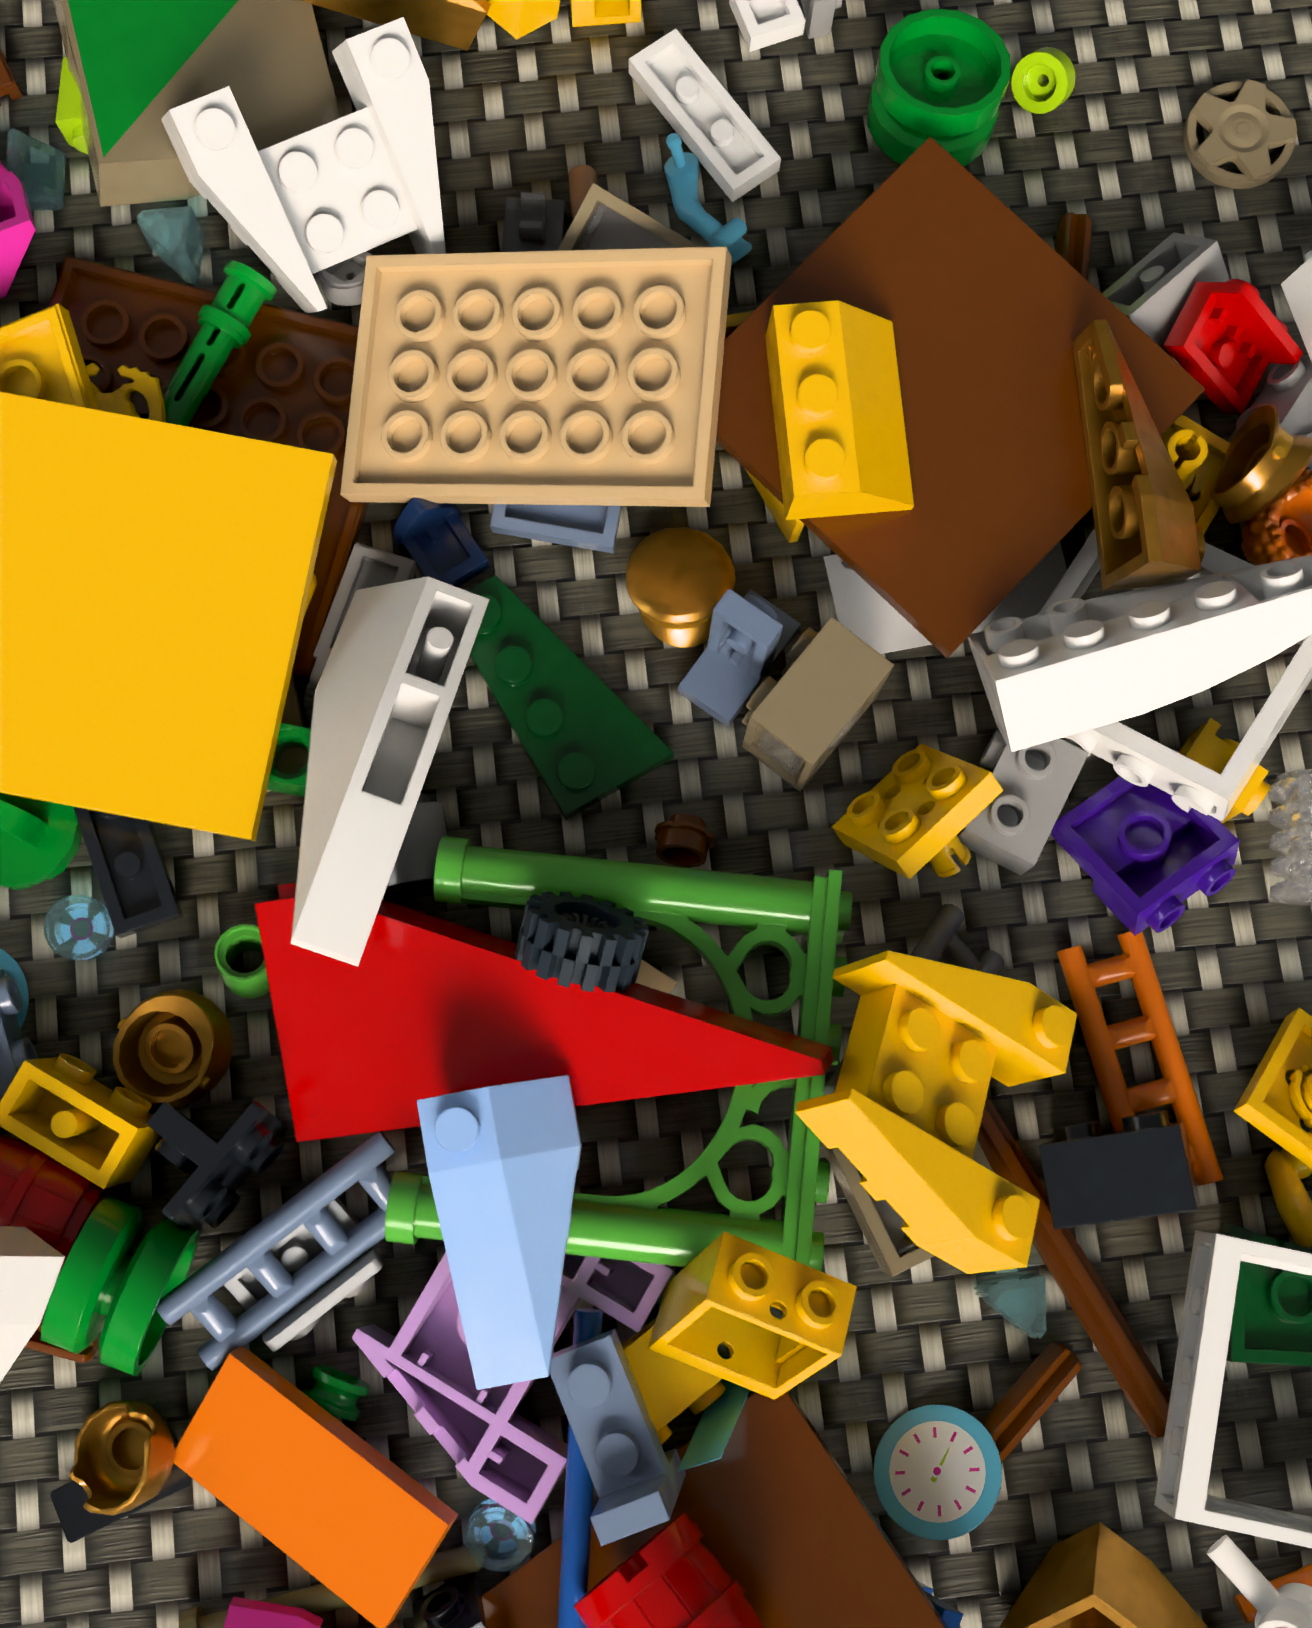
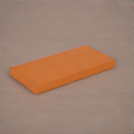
[173,1346,458,1628]

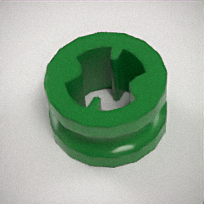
[303,1364,371,1421]

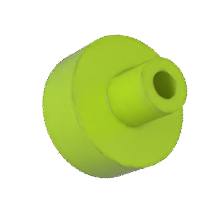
[1011,47,1075,114]

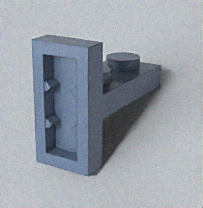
[678,589,801,727]
[550,1329,686,1546]

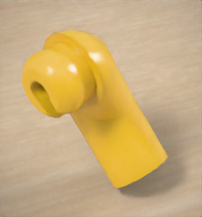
[1264,1148,1312,1248]

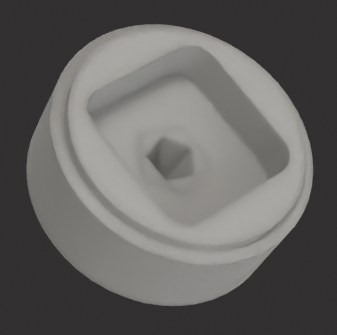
[318,252,372,306]

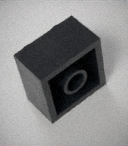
[1038,1111,1200,1229]

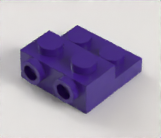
[1051,776,1240,936]

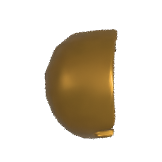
[69,1400,175,1515]

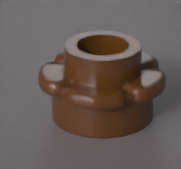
[654,813,716,867]

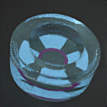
[44,895,115,961]
[464,1497,537,1572]

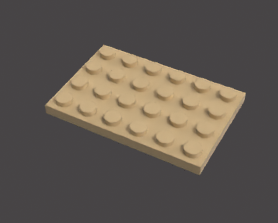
[340,247,732,507]

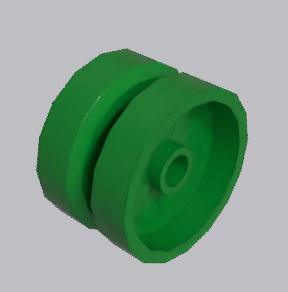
[867,9,1011,167]
[40,1196,200,1377]

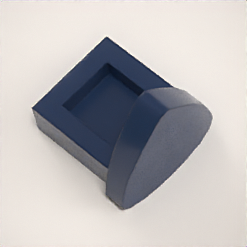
[392,497,490,587]

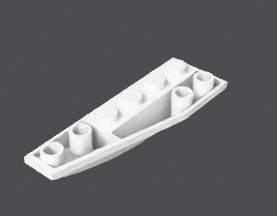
[968,555,1312,752]
[291,576,489,967]

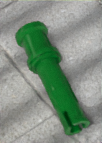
[146,260,277,427]

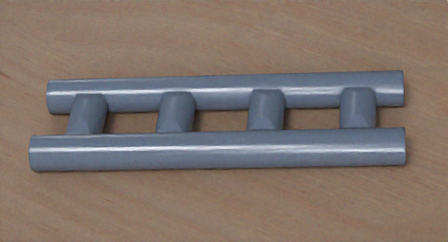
[156,1131,396,1371]

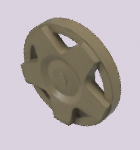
[1183,79,1297,189]

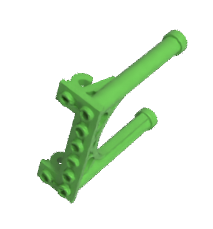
[385,836,852,1271]

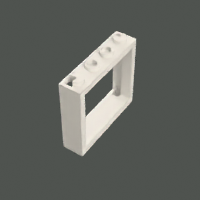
[1039,528,1312,822]
[1154,1230,1312,1548]

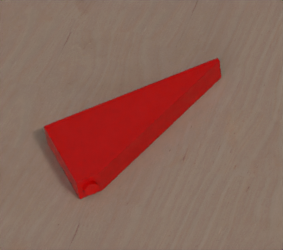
[255,882,834,1142]

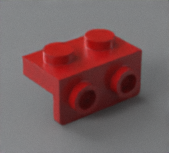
[1163,279,1303,415]

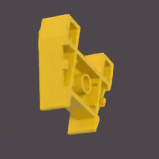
[795,950,1077,1274]

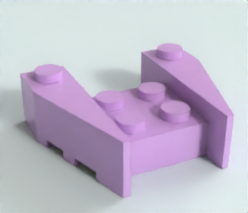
[352,1252,676,1524]

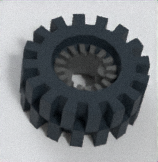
[515,891,649,992]

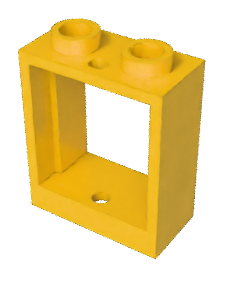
[648,1231,857,1400]

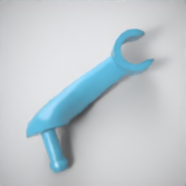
[664,133,752,265]

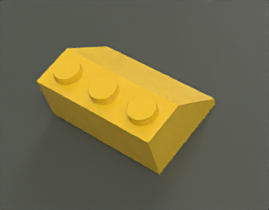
[765,300,914,520]

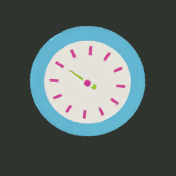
[874,1405,1002,1540]

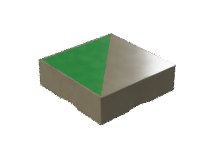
[53,0,341,207]

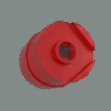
[0,1128,109,1276]
[573,1511,766,1628]

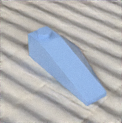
[417,1075,582,1390]

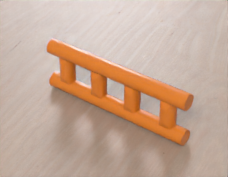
[1057,931,1224,1186]

